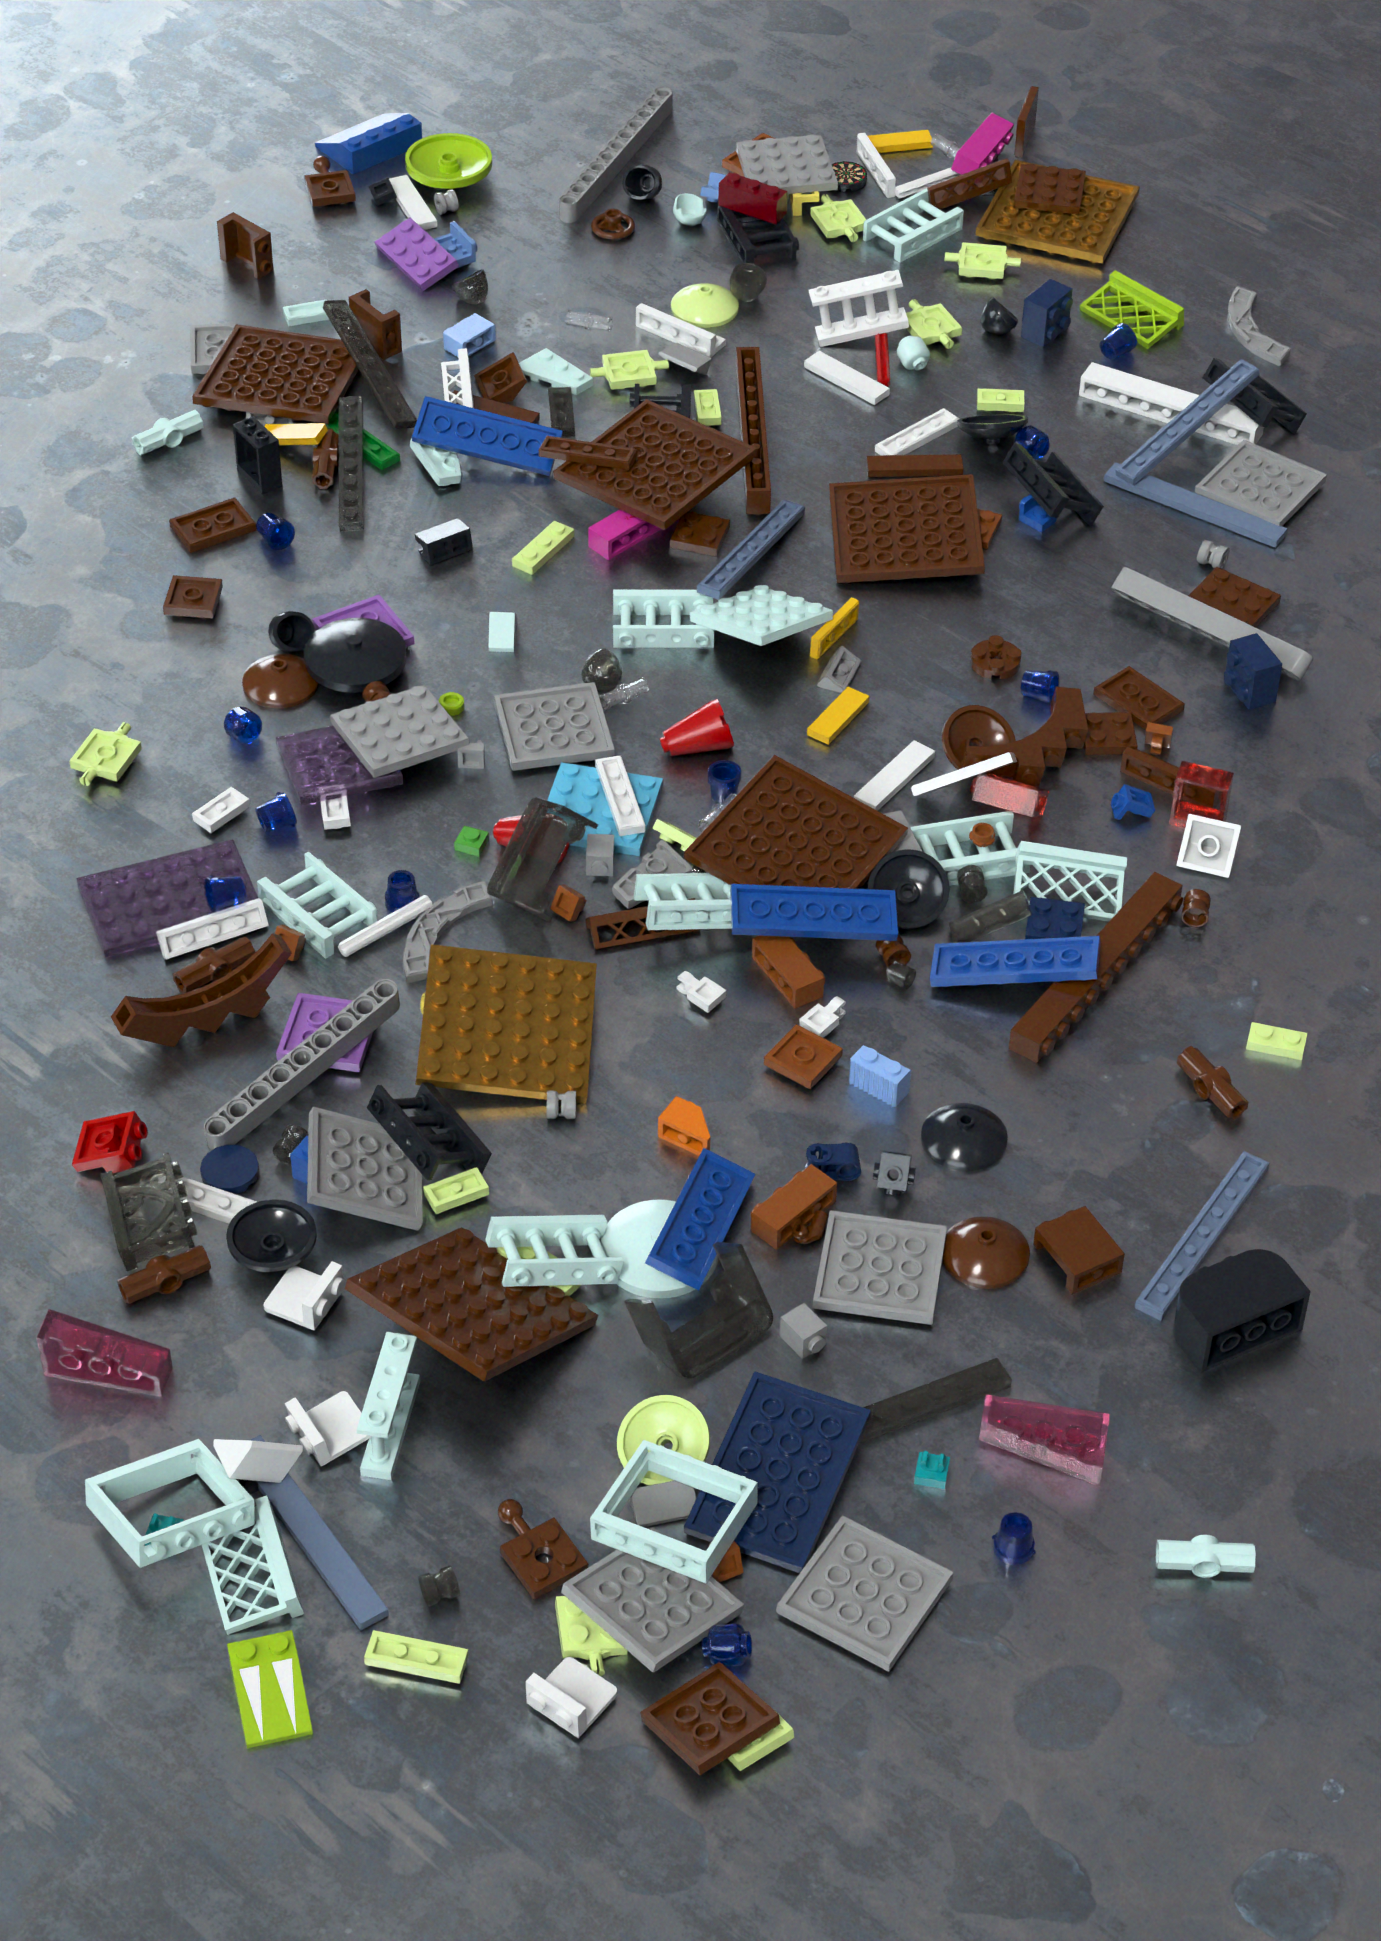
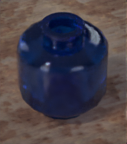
[1014,425,1050,460]
[224,706,262,744]
[702,1624,752,1667]

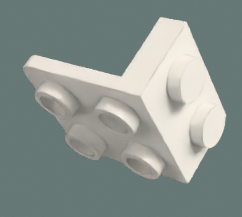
[264,1261,345,1331]
[285,1391,371,1467]
[526,1657,617,1738]

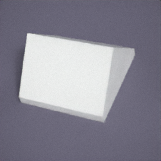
[1176,814,1242,878]
[213,1439,303,1483]

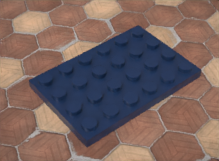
[684,1371,871,1573]

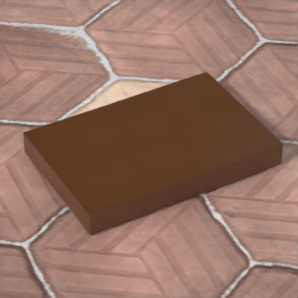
[1014,86,1039,158]
[169,497,257,553]
[1093,666,1185,730]

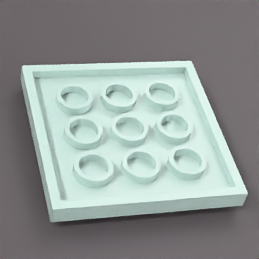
[690,585,833,646]

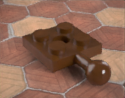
[304,156,356,207]
[498,1499,588,1600]

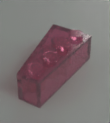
[37,1309,173,1397]
[979,1394,1110,1486]

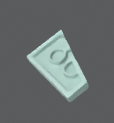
[519,348,593,395]
[410,438,461,486]

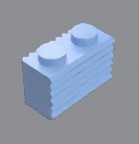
[443,313,496,358]
[849,1045,912,1107]

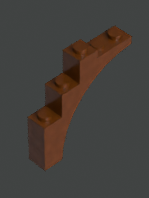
[961,687,1088,786]
[111,933,292,1047]

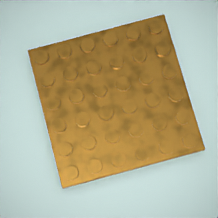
[976,160,1140,264]
[415,944,597,1104]

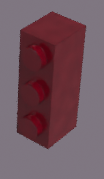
[718,172,788,224]

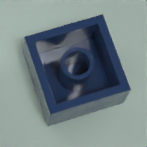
[1021,279,1073,347]
[1224,633,1282,710]
[1025,897,1085,939]

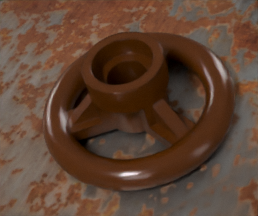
[591,209,635,240]

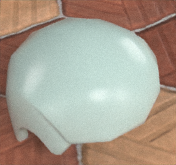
[673,193,707,226]

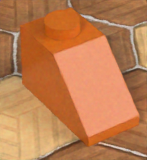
[658,1096,711,1156]

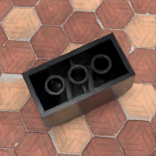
[1173,1249,1311,1373]

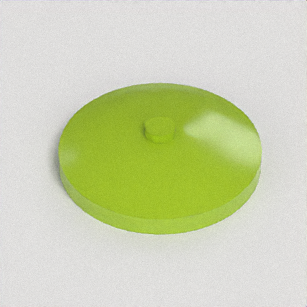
[405,133,492,189]

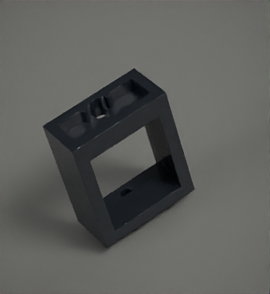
[233,416,283,495]

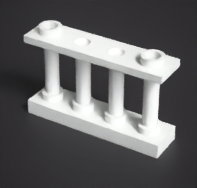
[809,270,909,347]

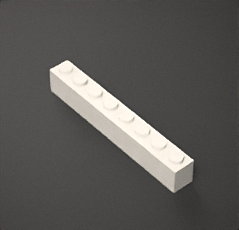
[1079,362,1264,445]

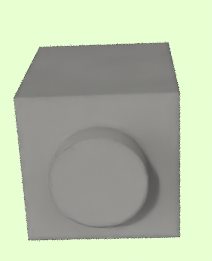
[586,834,614,876]
[780,1303,827,1359]

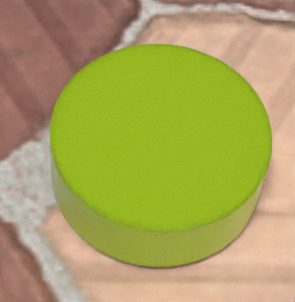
[438,692,464,716]

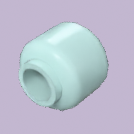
[897,335,930,370]

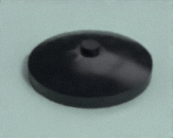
[304,618,406,693]

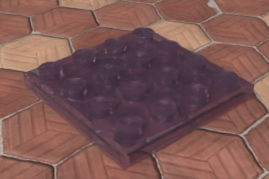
[276,726,403,806]

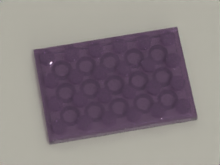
[76,839,258,958]

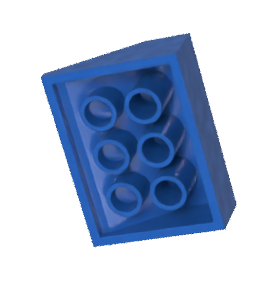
[315,113,422,175]

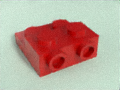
[72,1111,148,1174]

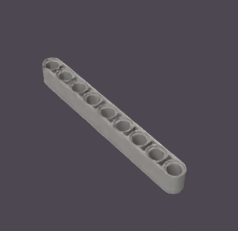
[1111,567,1314,681]
[203,979,400,1151]

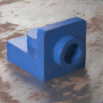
[1019,494,1057,533]
[1111,784,1155,820]

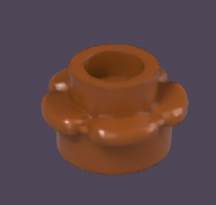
[969,823,995,847]

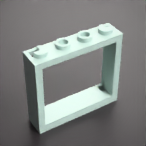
[85,1439,255,1568]
[590,1440,758,1583]

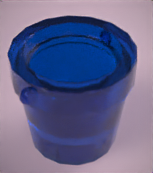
[1099,323,1137,360]
[256,513,295,550]
[1020,670,1060,704]
[707,760,741,804]
[255,792,297,832]
[385,870,420,913]
[204,875,246,913]
[992,1512,1036,1565]

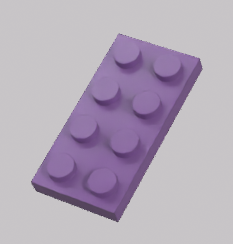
[375,217,459,291]

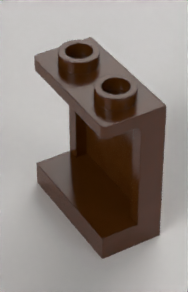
[217,212,274,279]
[349,289,402,360]
[1033,1206,1125,1295]

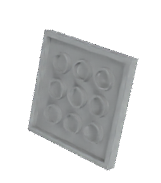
[736,134,838,194]
[1195,440,1327,526]
[494,682,615,771]
[330,685,469,778]
[307,1107,423,1231]
[813,1210,947,1325]
[776,1515,954,1672]
[561,1527,744,1673]

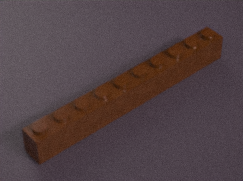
[736,347,771,515]
[1009,872,1183,1063]

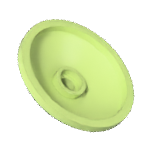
[671,283,739,328]
[617,1395,710,1486]

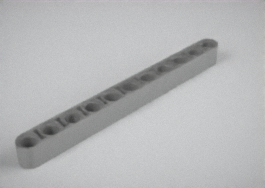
[559,86,673,223]

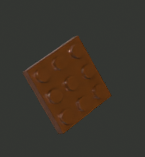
[1014,164,1086,214]
[1188,567,1281,628]
[640,1662,780,1775]

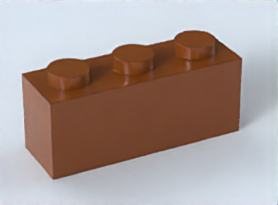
[752,936,826,1009]
[751,1164,837,1250]

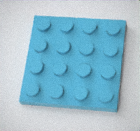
[543,762,663,857]

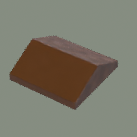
[474,352,527,403]

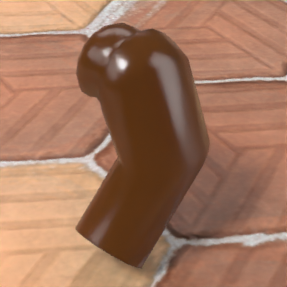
[792,1210,828,1245]

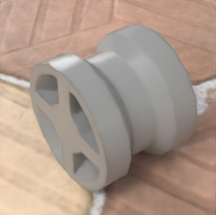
[434,189,459,215]

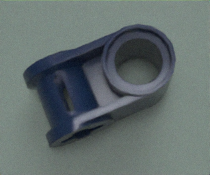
[804,1142,862,1182]

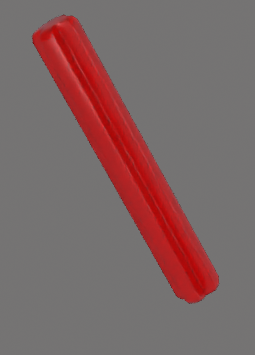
[875,333,890,387]

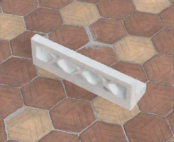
[636,303,726,357]
[441,348,474,408]

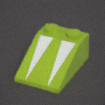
[227,1630,313,1749]

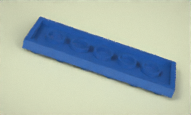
[412,396,563,476]
[730,884,898,941]
[930,936,1101,987]
[645,1148,755,1291]

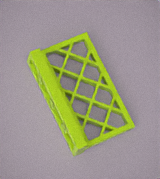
[1079,270,1184,349]

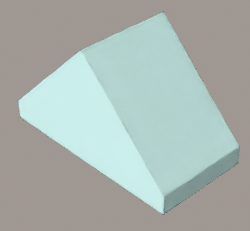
[489,612,517,652]

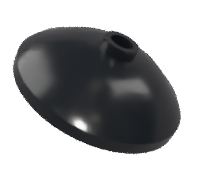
[957,414,1028,444]
[868,849,950,929]
[921,1103,1008,1171]
[226,1199,317,1272]

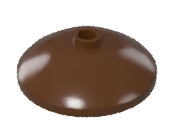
[242,654,319,709]
[942,705,1016,780]
[942,1216,1030,1289]

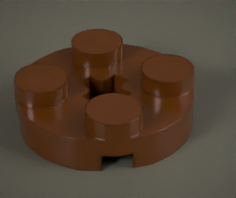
[971,635,1022,679]

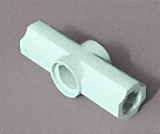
[132,410,204,456]
[1156,1535,1256,1578]

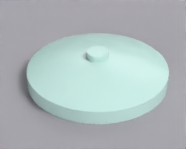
[600,1200,719,1299]

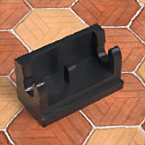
[415,518,473,565]

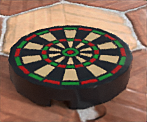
[832,161,867,192]

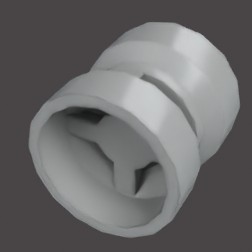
[1197,539,1230,569]
[547,1091,576,1119]

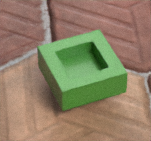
[454,826,489,857]

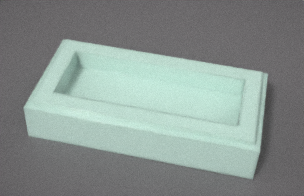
[283,300,333,327]

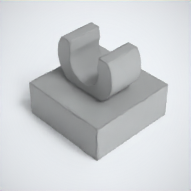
[457,740,485,769]

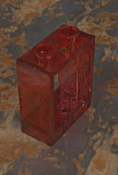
[1169,761,1234,828]
[970,773,1049,817]

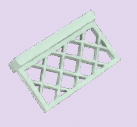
[1012,841,1127,922]
[202,1495,304,1635]

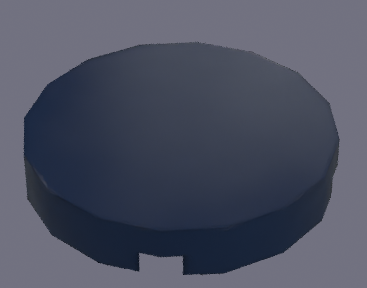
[200,1145,259,1194]

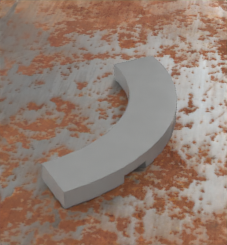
[1228,286,1291,366]
[403,881,493,983]

